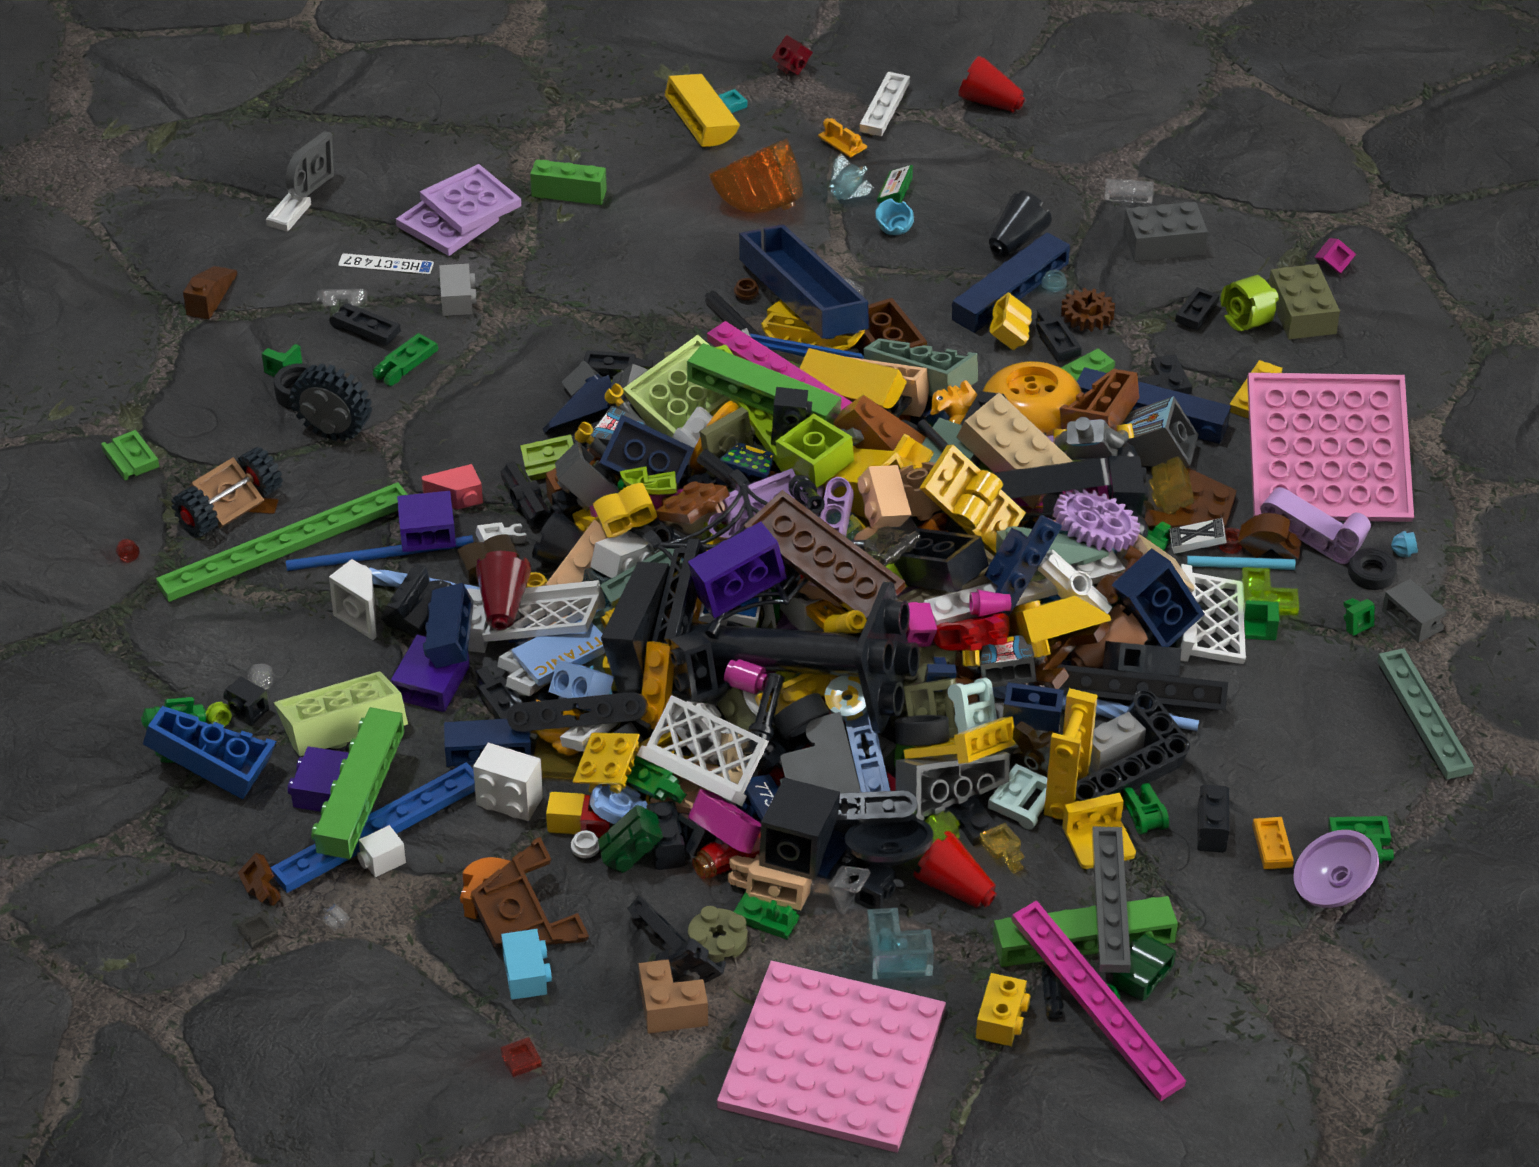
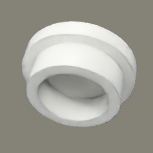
[571,831,600,858]

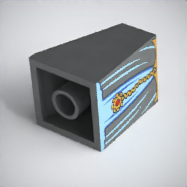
[1122,396,1198,468]

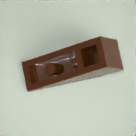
[183,266,237,319]

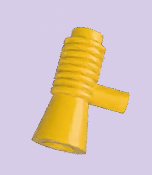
[824,610,867,634]

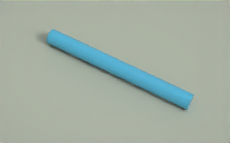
[1187,556,1296,570]

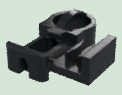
[655,938,726,983]

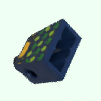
[715,443,774,487]

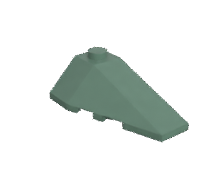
[996,526,1109,582]

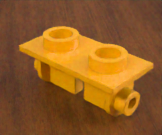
[818,118,867,158]

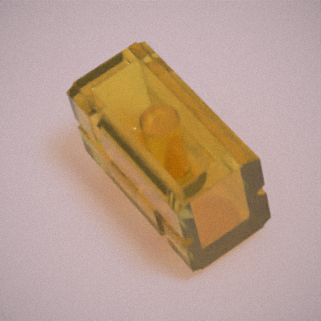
[1149,456,1194,514]

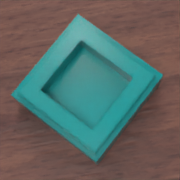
[718,89,747,113]

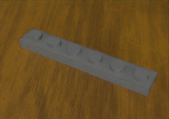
[1092,827,1131,973]

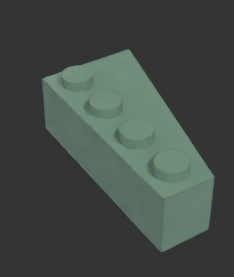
[864,338,978,397]

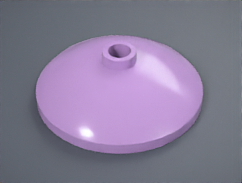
[1294,830,1379,908]

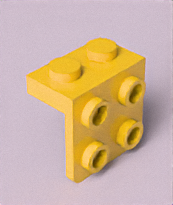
[1062,793,1136,869]

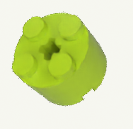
[1221,275,1279,331]

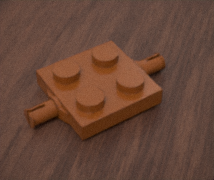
[656,481,730,524]

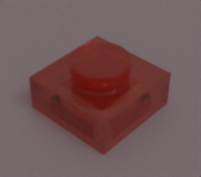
[500,1037,542,1077]

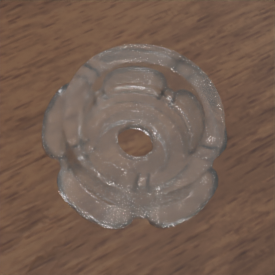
[323,903,350,931]

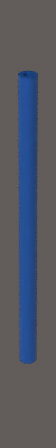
[286,535,473,571]

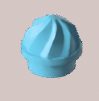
[1391,531,1418,558]

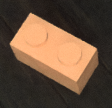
[858,465,911,528]

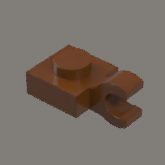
[238,853,281,906]

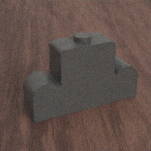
[780,712,861,833]

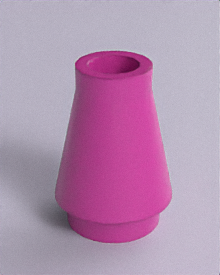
[969,589,1011,617]

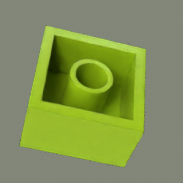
[775,413,854,488]

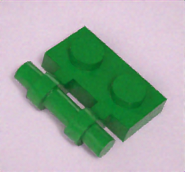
[1328,816,1394,864]

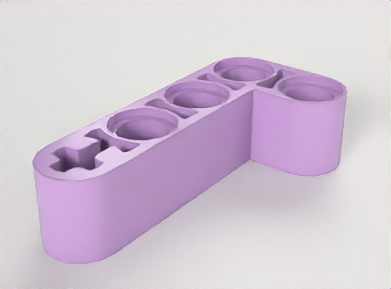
[1260,487,1371,564]

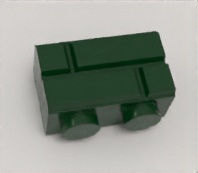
[598,805,663,873]

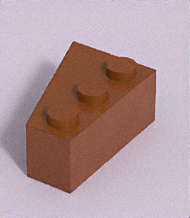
[1059,369,1139,431]
[833,395,926,451]

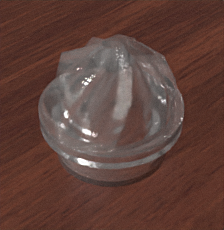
[247,664,275,690]

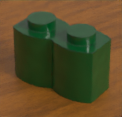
[1111,934,1176,1002]

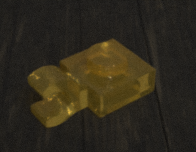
[980,823,1024,873]

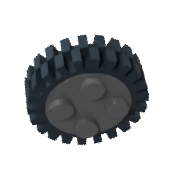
[289,364,372,441]

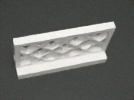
[1176,564,1246,664]
[482,580,606,642]
[637,695,769,806]

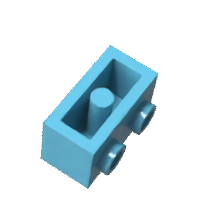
[501,929,552,1000]

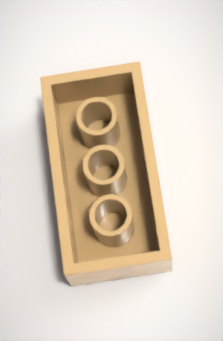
[957,393,1073,509]

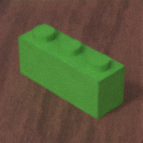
[530,159,607,205]

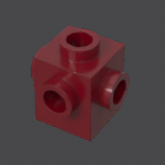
[771,34,813,75]

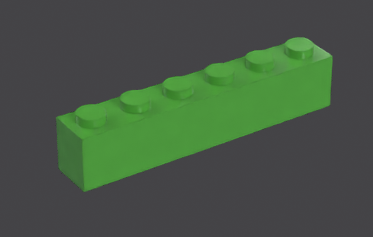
[687,343,841,425]
[311,707,404,859]
[993,896,1178,967]

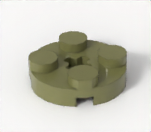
[688,906,748,962]

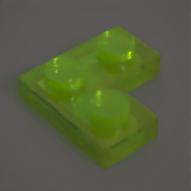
[1241,567,1299,616]

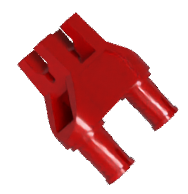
[933,612,1010,651]

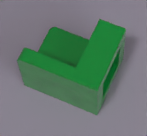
[262,344,302,377]
[1244,600,1279,641]

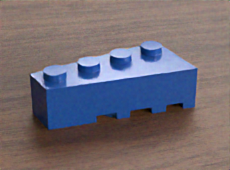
[143,706,276,799]

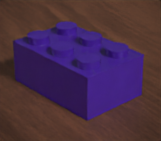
[688,522,787,618]

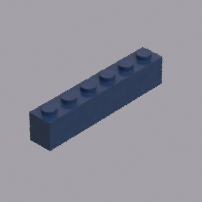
[952,232,1070,333]
[1077,367,1231,444]

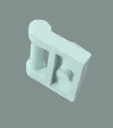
[948,678,997,733]
[988,764,1047,830]

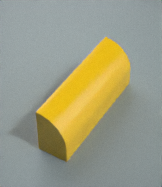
[664,74,740,147]
[800,348,907,409]

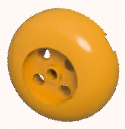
[983,361,1082,436]

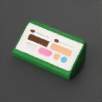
[877,165,913,203]

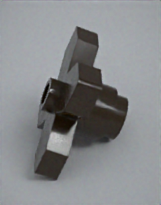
[1010,721,1057,777]

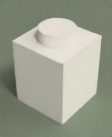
[357,825,406,877]

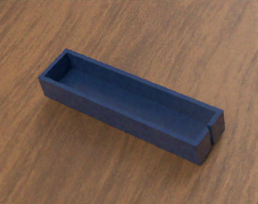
[739,224,868,339]

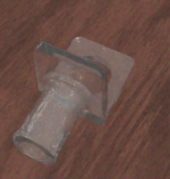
[811,866,871,914]

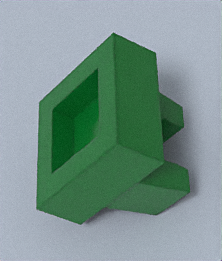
[1344,598,1375,636]

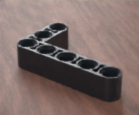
[993,457,1111,498]
[1075,690,1190,801]

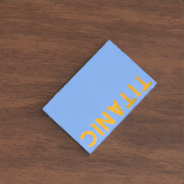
[512,619,605,687]

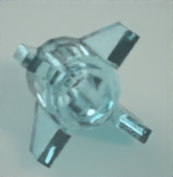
[830,154,874,200]

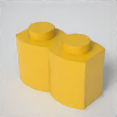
[990,292,1032,350]
[593,483,658,538]

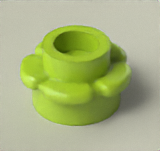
[206,702,232,727]

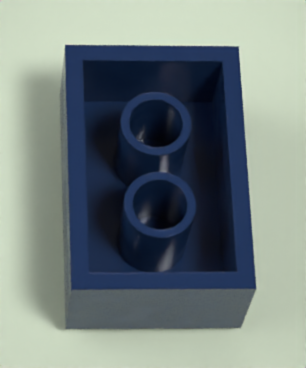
[598,415,695,486]
[1112,548,1205,647]

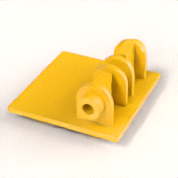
[573,733,640,793]

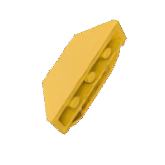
[761,312,865,359]

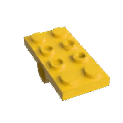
[920,445,1026,556]

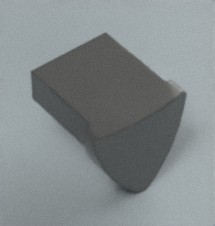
[562,360,602,396]

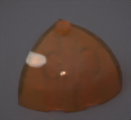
[709,138,803,213]

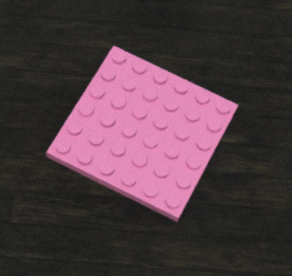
[1247,373,1414,522]
[717,961,946,1153]

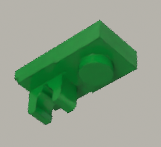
[734,893,799,939]

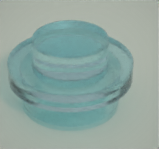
[1042,270,1067,292]

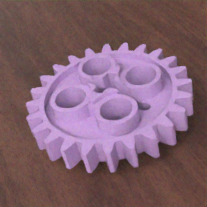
[1053,489,1140,552]

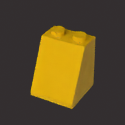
[822,448,905,520]

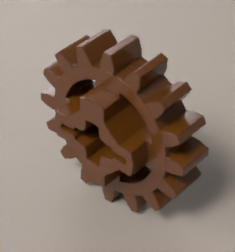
[1061,288,1115,332]

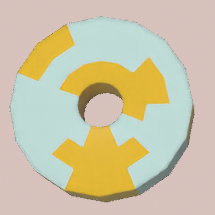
[825,676,867,721]

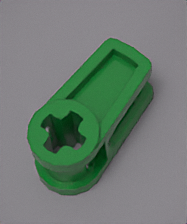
[1123,783,1169,835]

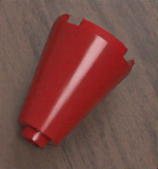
[958,56,1025,112]
[913,830,997,909]

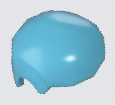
[875,199,914,235]

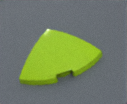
[620,467,678,495]

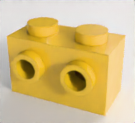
[976,973,1031,1046]

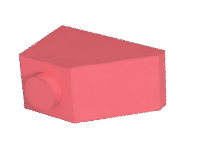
[422,464,483,510]

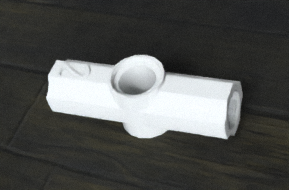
[1037,549,1112,614]

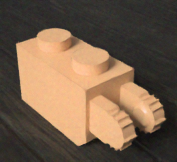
[728,854,812,910]

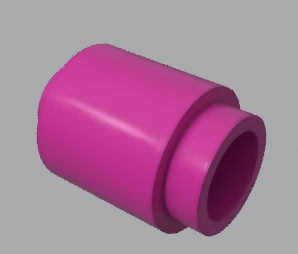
[724,659,767,695]

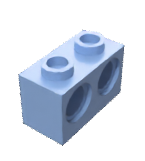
[549,660,614,711]

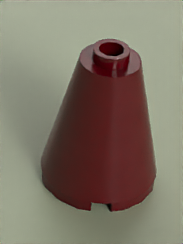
[476,551,531,630]

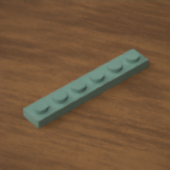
[1377,648,1474,780]

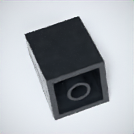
[759,777,840,880]

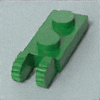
[372,333,438,386]

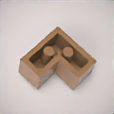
[639,959,708,1033]

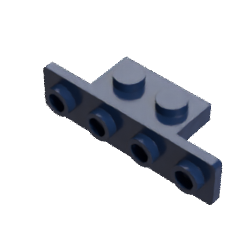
[984,515,1062,618]

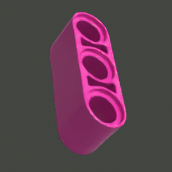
[688,789,761,853]

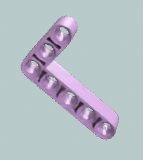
[708,477,854,540]

